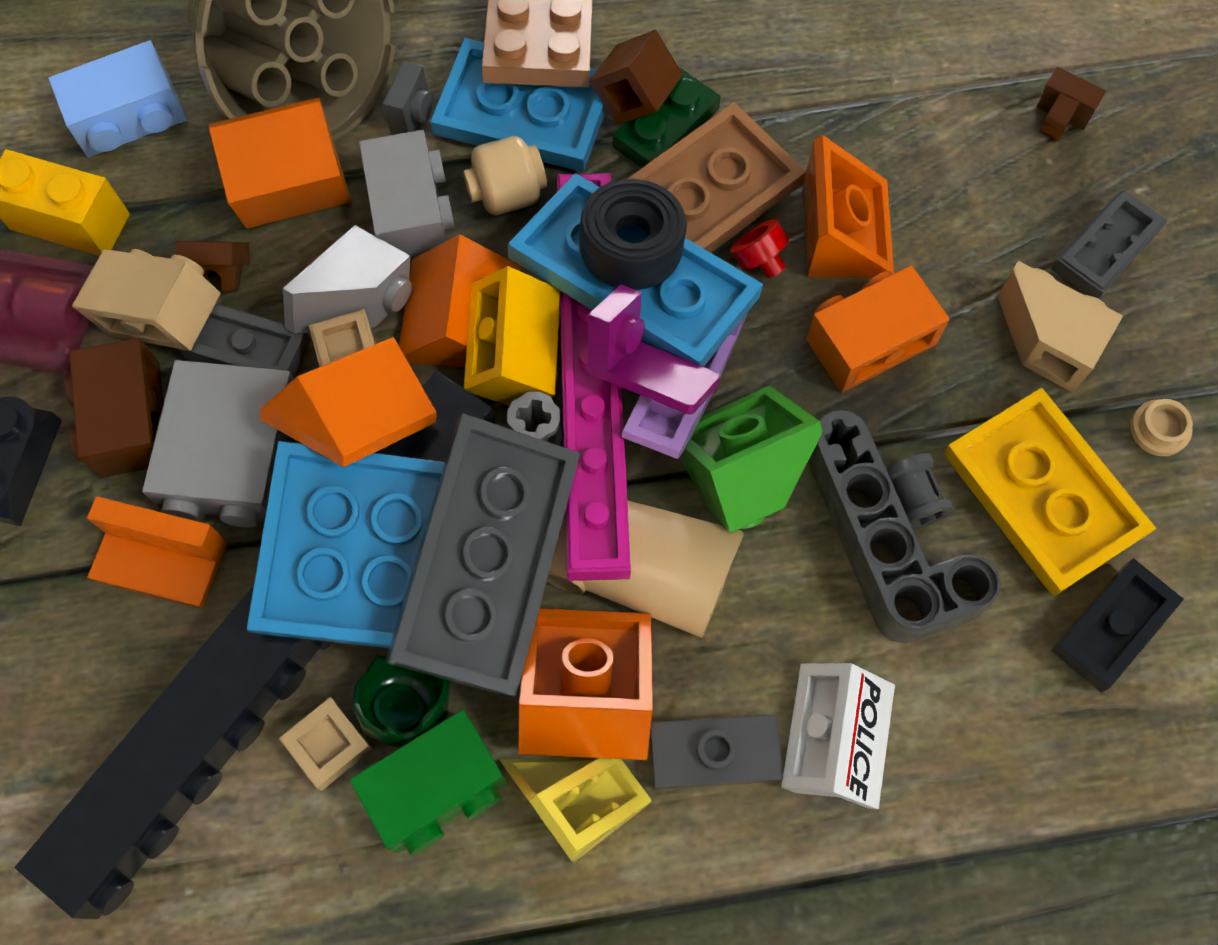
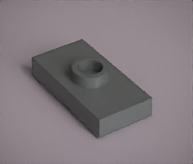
[1051,189,1167,299]
[650,715,783,790]

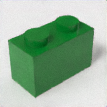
[349,709,508,856]

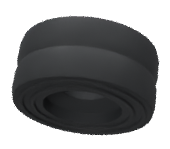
[579,179,687,290]

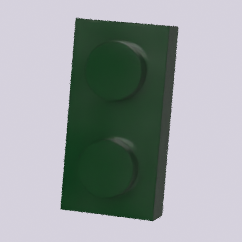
[613,68,721,168]

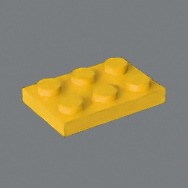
[943,388,1157,597]

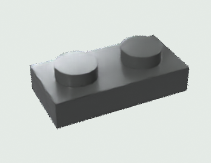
[179,304,311,377]

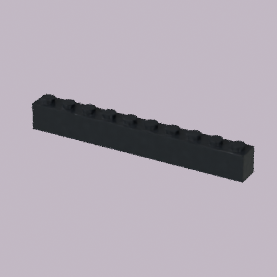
[14,370,496,919]

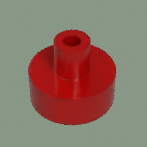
[730,219,789,278]

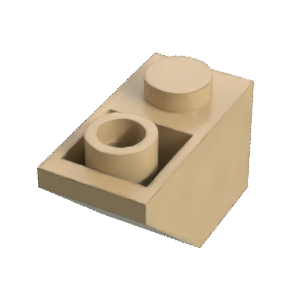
[997,261,1123,393]

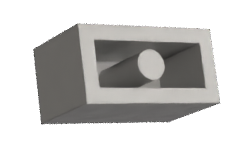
[359,129,455,258]

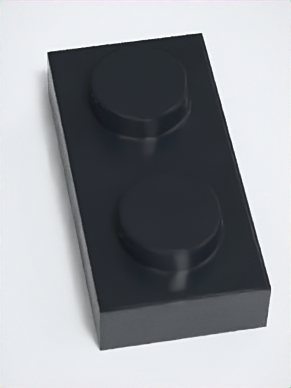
[1051,558,1184,693]

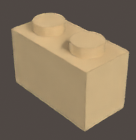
[72,249,221,351]

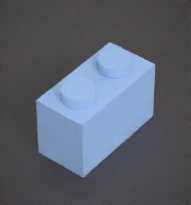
[48,40,187,158]

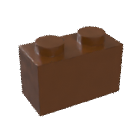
[64,338,164,478]

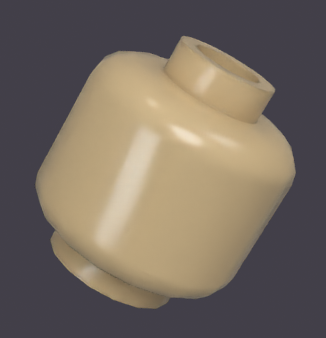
[463,136,547,215]

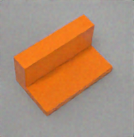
[87,496,228,609]

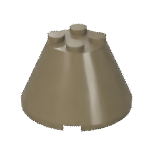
[183,0,396,142]

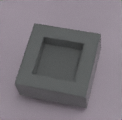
[383,61,433,135]

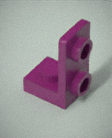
[587,285,720,415]

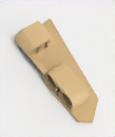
[546,500,744,638]

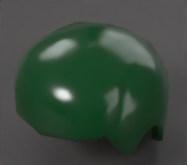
[352,655,450,747]

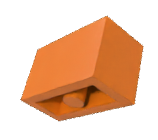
[806,265,950,394]

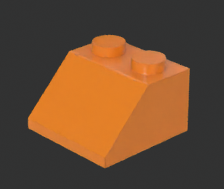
[518,608,653,760]

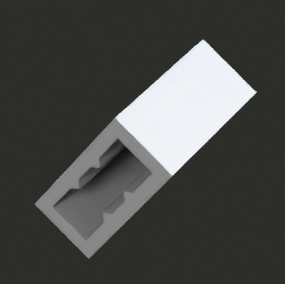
[142,360,294,528]

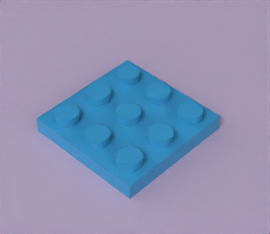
[247,441,445,648]

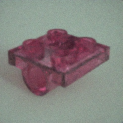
[0,250,95,374]

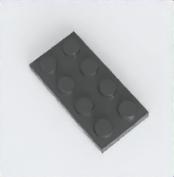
[385,413,580,698]

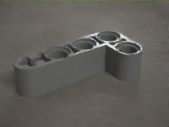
[808,410,1001,643]

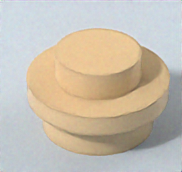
[1130,399,1193,456]

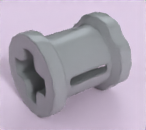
[507,392,562,446]

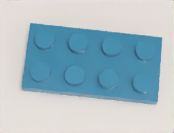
[508,173,763,367]

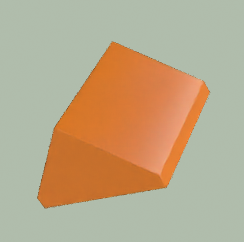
[209,97,352,229]
[803,135,894,278]
[399,234,521,367]
[260,337,436,468]

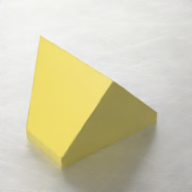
[499,757,652,863]

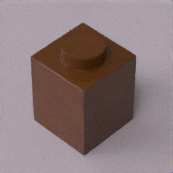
[589,30,683,125]

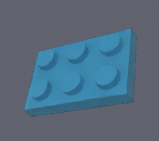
[430,38,606,172]

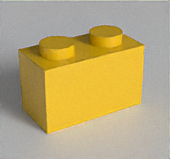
[0,149,130,256]
[464,266,560,406]

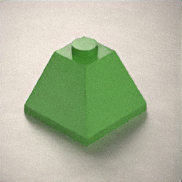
[680,385,823,533]

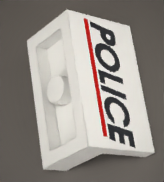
[781,663,895,809]

